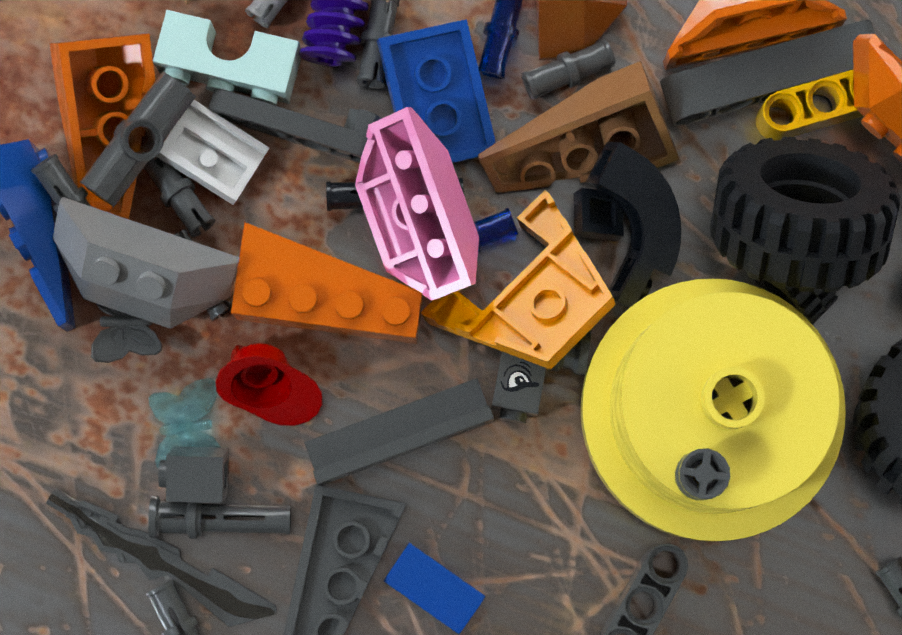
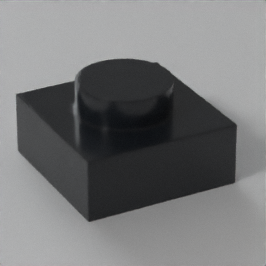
[573,188,624,242]

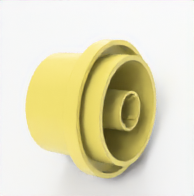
[581,278,846,541]

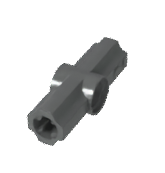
[80,72,196,207]

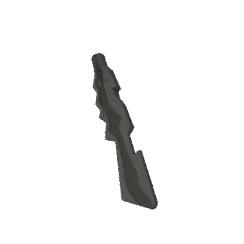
[46,488,277,627]

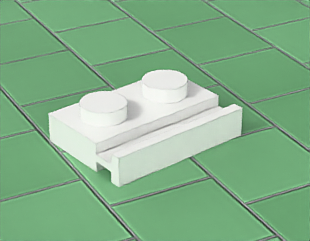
[156,100,269,205]

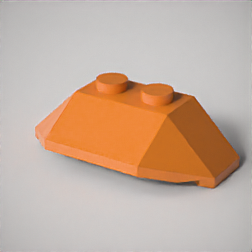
[663,0,847,70]
[853,34,902,163]

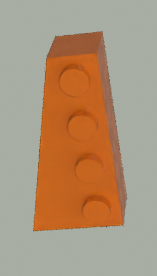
[231,222,423,344]

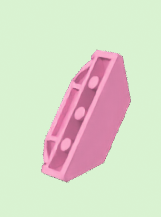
[355,107,479,301]

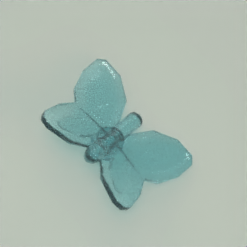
[148,378,221,468]

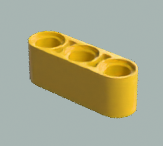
[755,70,863,141]

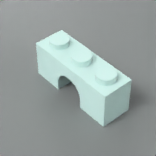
[153,10,301,106]

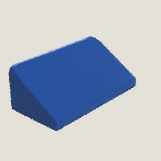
[383,543,486,634]

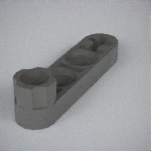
[208,89,382,163]

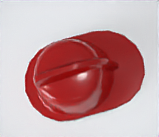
[215,343,322,426]

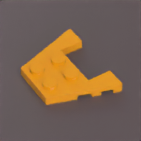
[420,190,616,370]

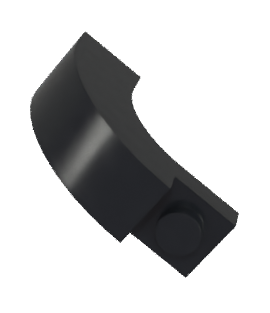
[586,142,682,308]

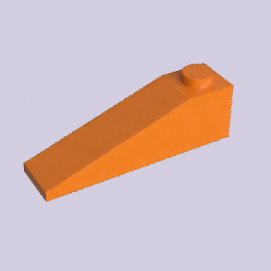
[50,33,155,219]

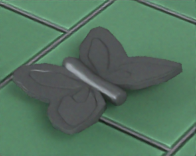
[91,304,162,363]

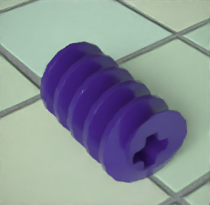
[298,0,369,67]

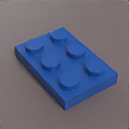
[377,19,496,163]

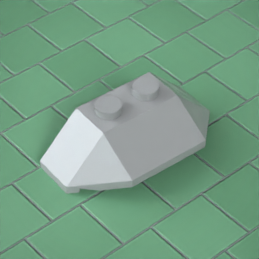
[53,197,240,329]

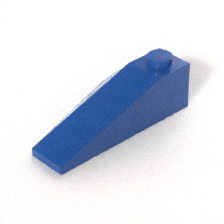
[0,139,76,332]

